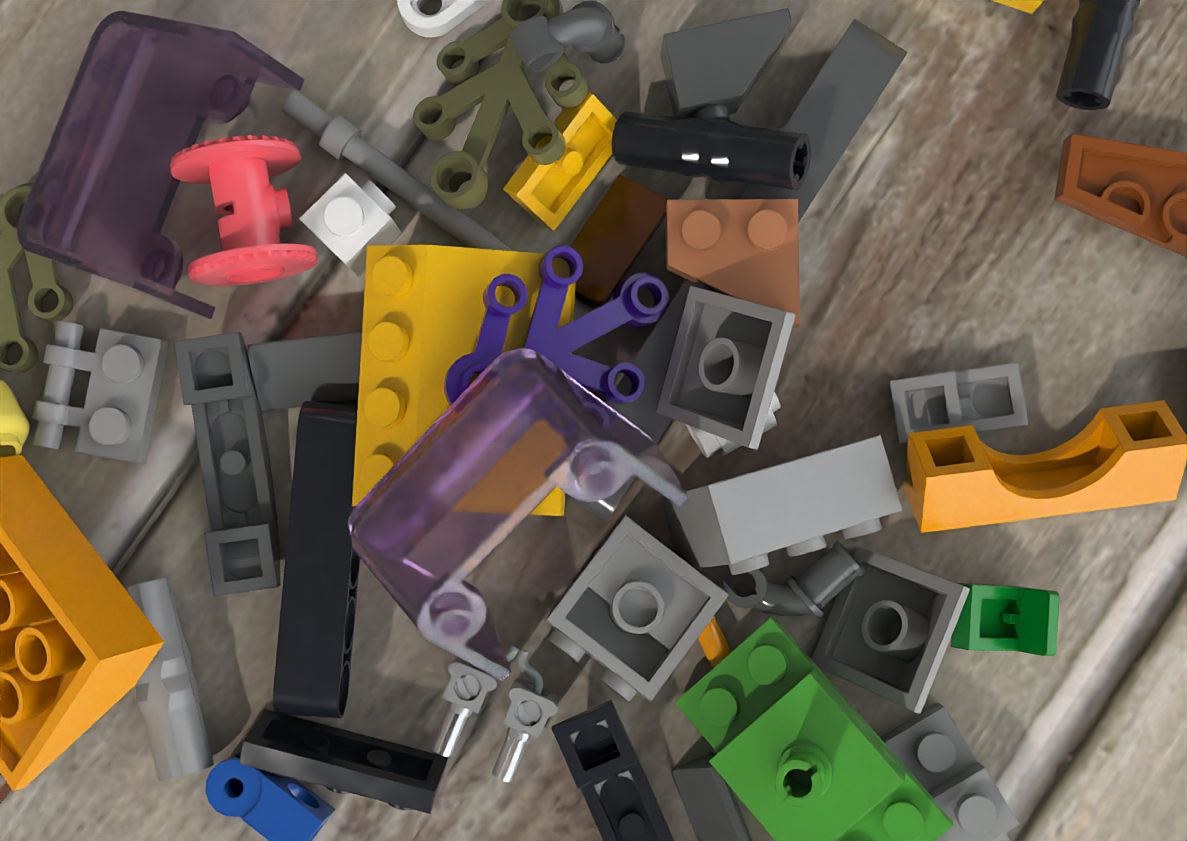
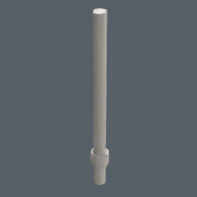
[283,91,595,320]

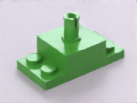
[675,616,953,841]

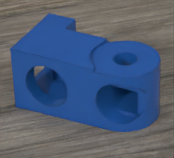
[205,752,336,841]

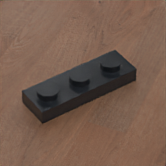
[239,709,448,814]

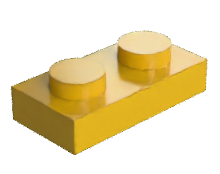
[503,92,617,231]

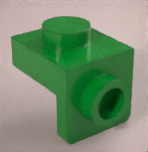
[951,583,1060,656]

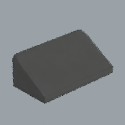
[247,331,362,412]
[672,752,753,841]

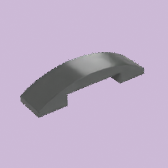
[174,332,281,597]

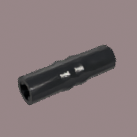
[1056,0,1140,110]
[612,111,811,190]

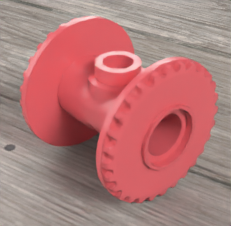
[170,135,318,286]

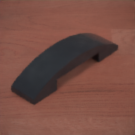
[552,700,674,841]

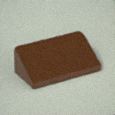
[570,174,669,309]

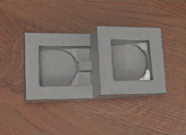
[890,362,1029,444]

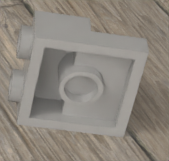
[544,516,729,702]
[880,703,1020,841]

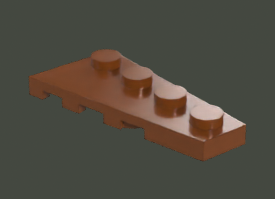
[1054,133,1187,257]

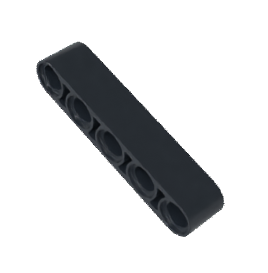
[273,400,365,719]

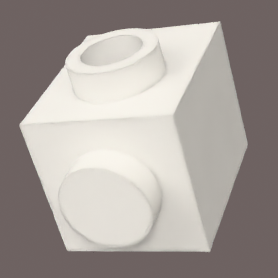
[299,173,402,277]

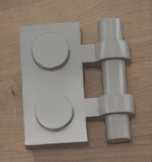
[31,321,169,464]

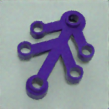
[444,246,669,435]

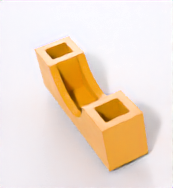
[904,400,1187,533]

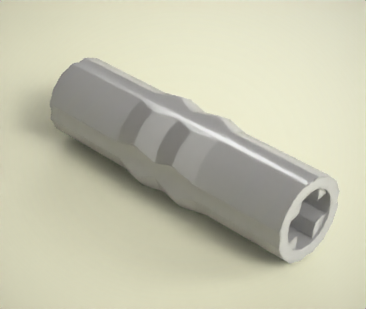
[125,577,214,781]

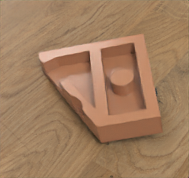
[666,199,800,328]

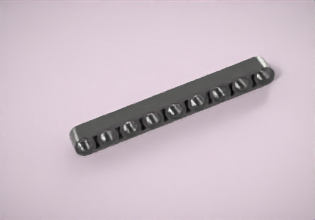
[565,19,908,523]

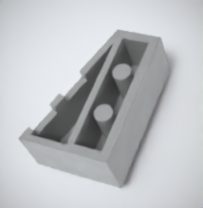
[660,435,903,575]

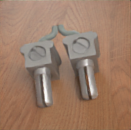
[431,645,559,782]

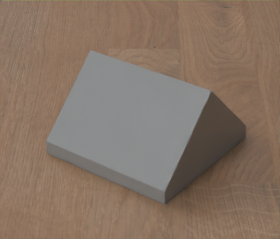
[656,286,796,449]
[812,546,970,714]

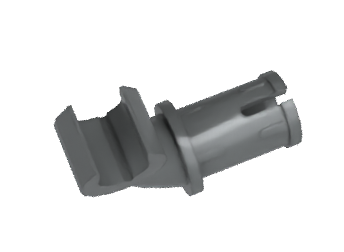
[509,1,625,73]
[724,541,865,618]

